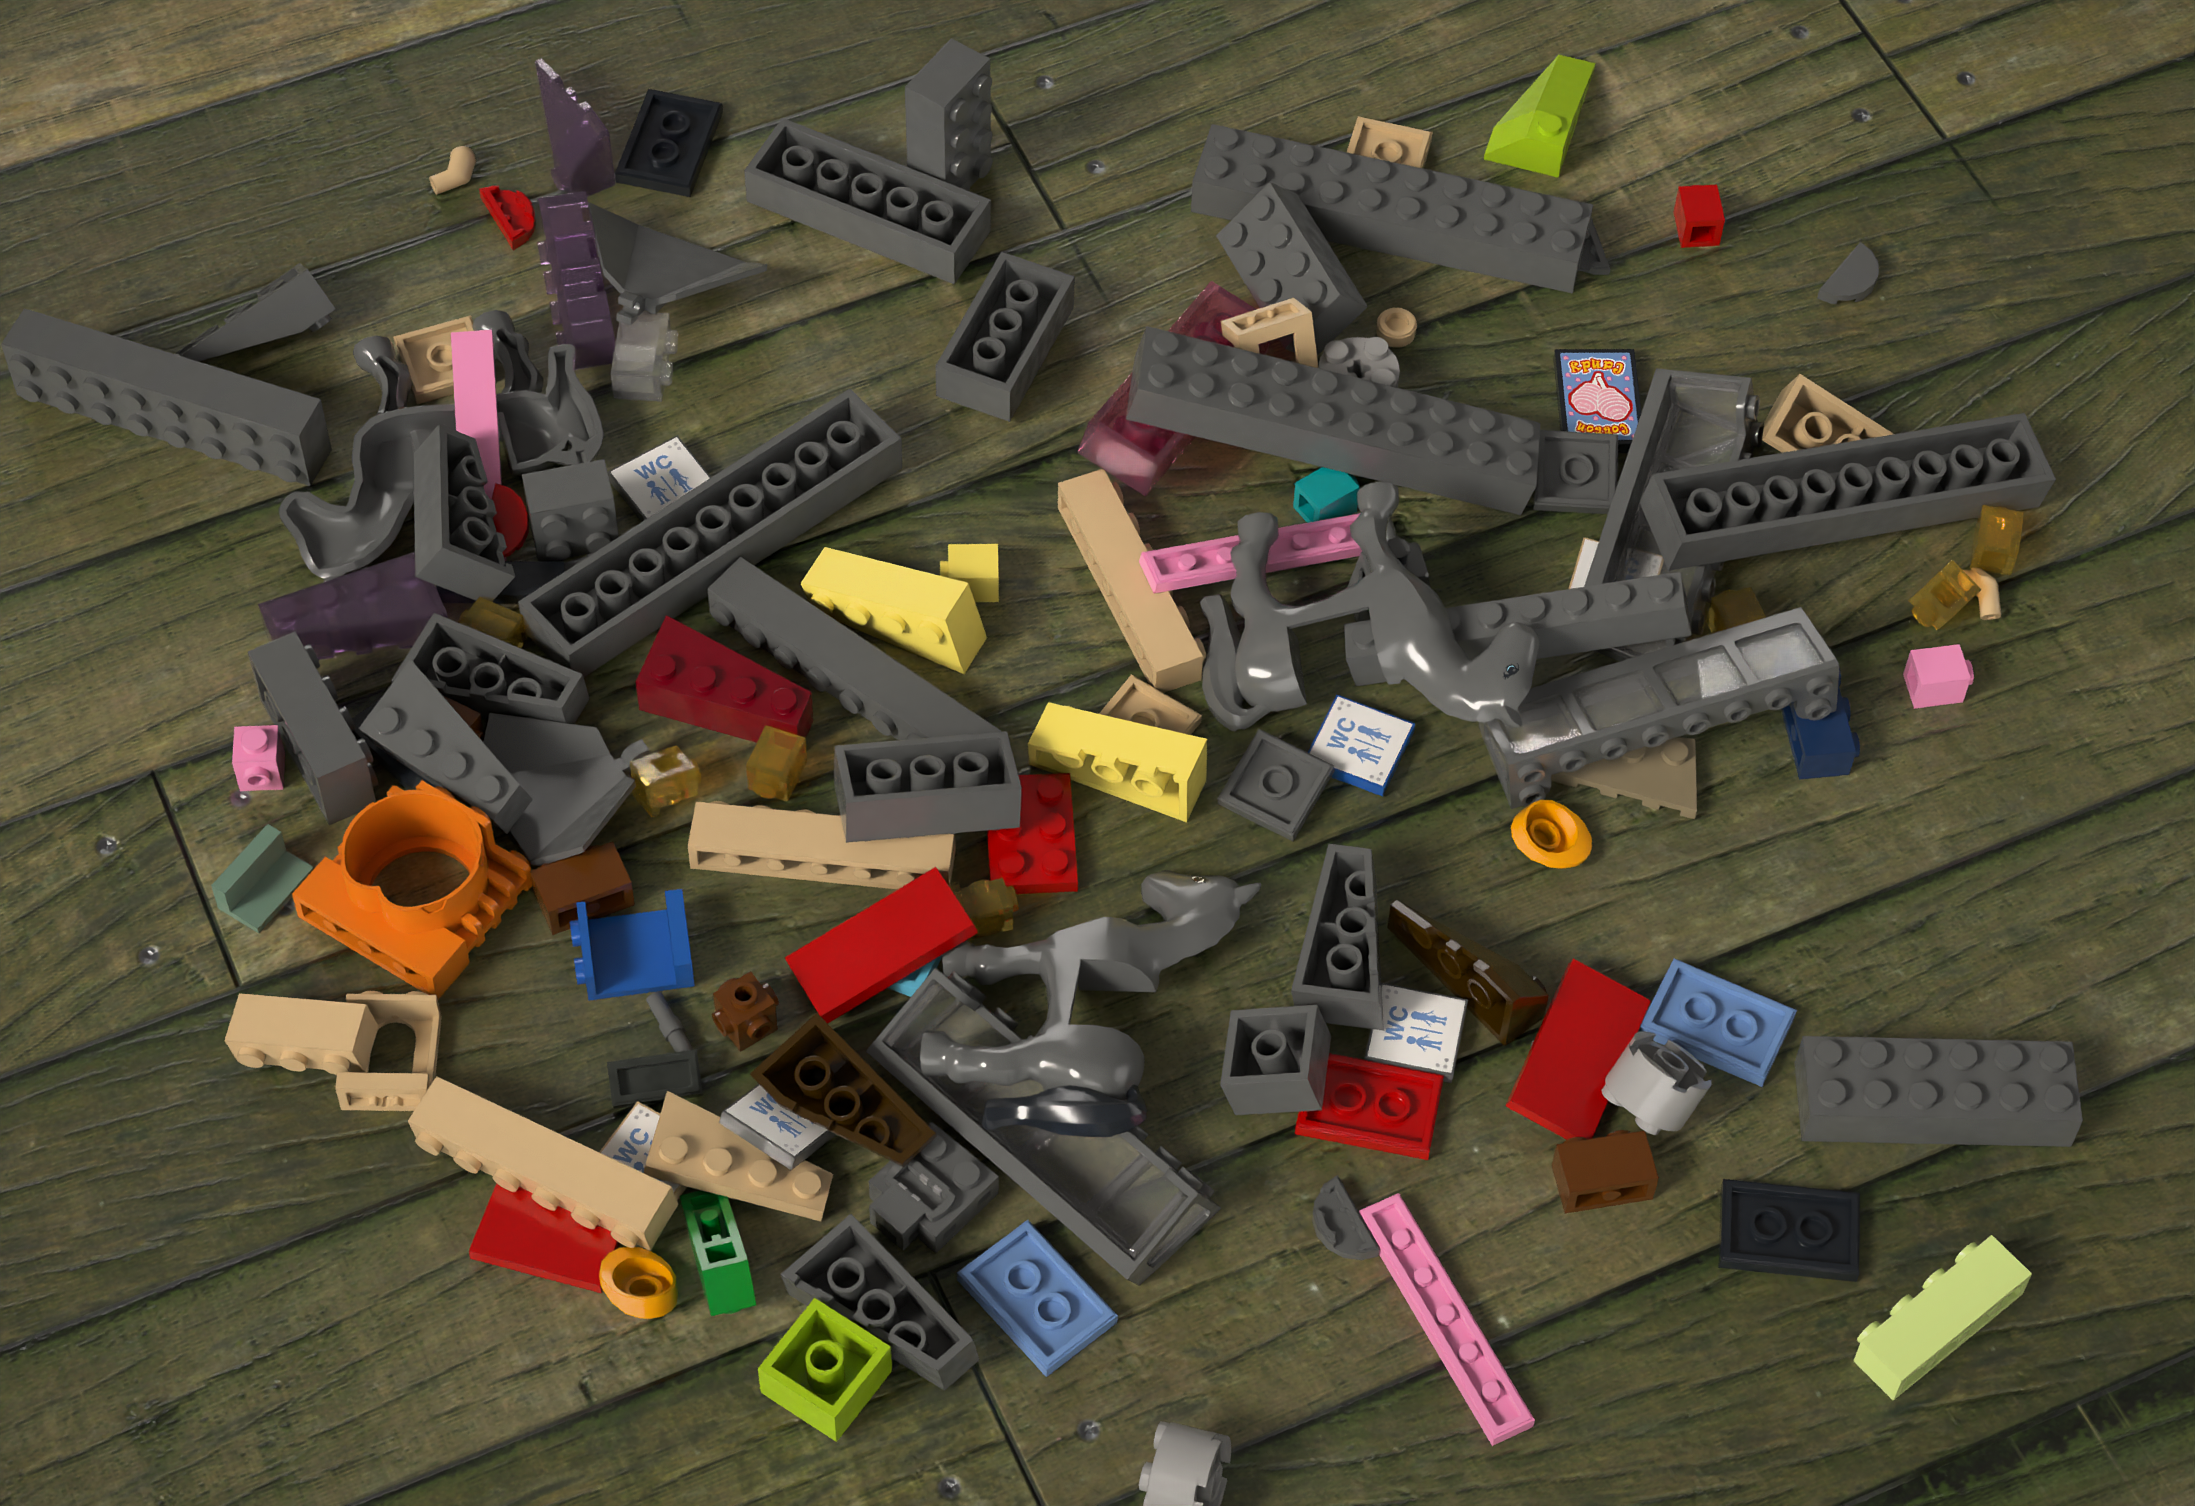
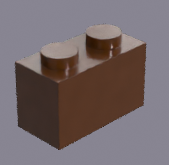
[530,841,635,935]
[1552,1130,1659,1214]

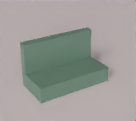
[211,824,314,933]

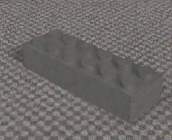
[744,118,991,285]
[1794,1036,2083,1147]

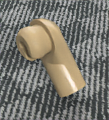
[429,146,476,195]

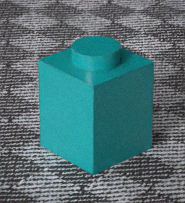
[1293,467,1360,523]

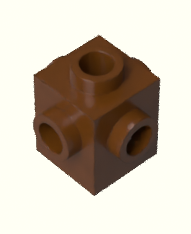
[712,971,779,1052]

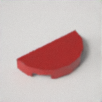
[479,185,536,250]
[491,483,529,558]

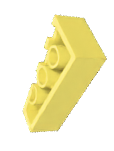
[801,547,987,674]
[1028,702,1207,822]

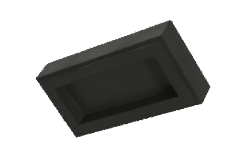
[607,1049,703,1109]

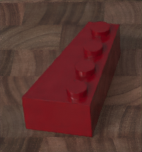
[636,615,813,755]

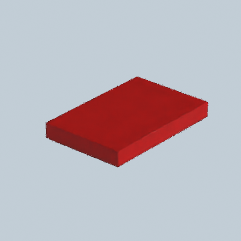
[1295,1053,1444,1160]
[469,1183,621,1293]

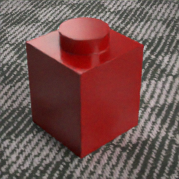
[1673,184,1725,248]

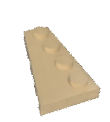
[644,1091,833,1221]

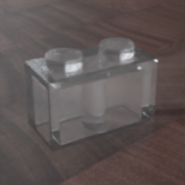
[611,310,678,402]

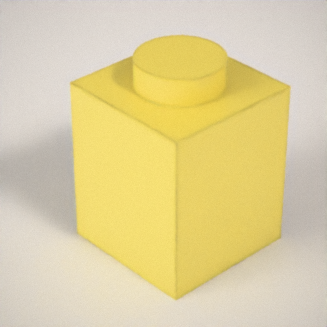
[940,544,999,602]

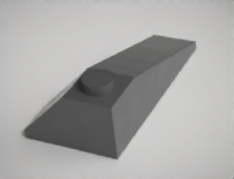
[175,263,335,362]

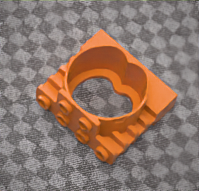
[292,781,533,1000]

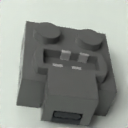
[869,1122,999,1253]

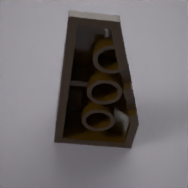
[1387,900,1549,1046]
[750,1013,937,1167]

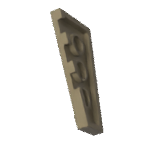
[1523,729,1697,819]

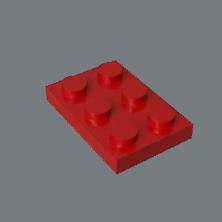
[987,773,1078,895]

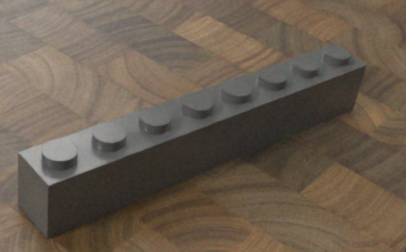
[708,557,1001,740]
[1344,572,1692,686]

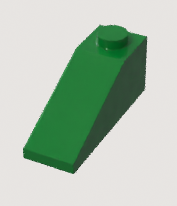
[679,1190,756,1316]

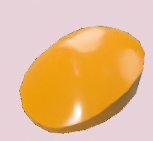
[1511,799,1592,869]
[599,1247,678,1319]

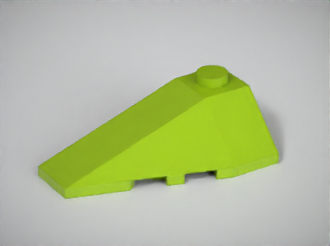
[1484,55,1596,178]

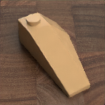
[1762,374,1893,453]

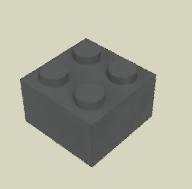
[522,459,619,561]
[1220,1005,1331,1115]

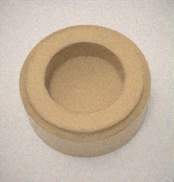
[1376,308,1417,347]

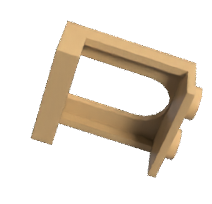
[1221,298,1318,368]
[335,991,442,1111]

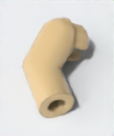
[1957,567,2001,620]

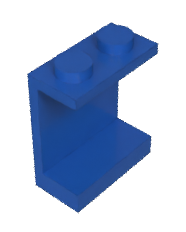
[570,889,695,1001]

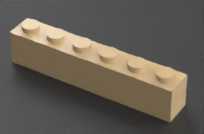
[1058,468,1206,693]
[688,801,956,889]
[408,1076,678,1251]

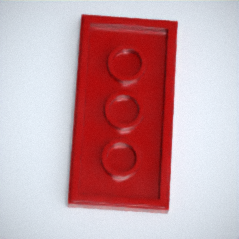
[785,867,978,1024]
[1505,958,1651,1140]

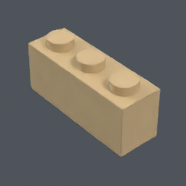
[224,993,379,1075]

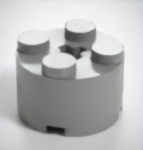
[1318,337,1400,388]
[1602,1031,1712,1135]
[1139,1421,1231,1506]

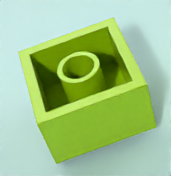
[758,1298,892,1442]

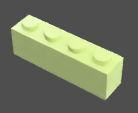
[1854,1235,2032,1401]

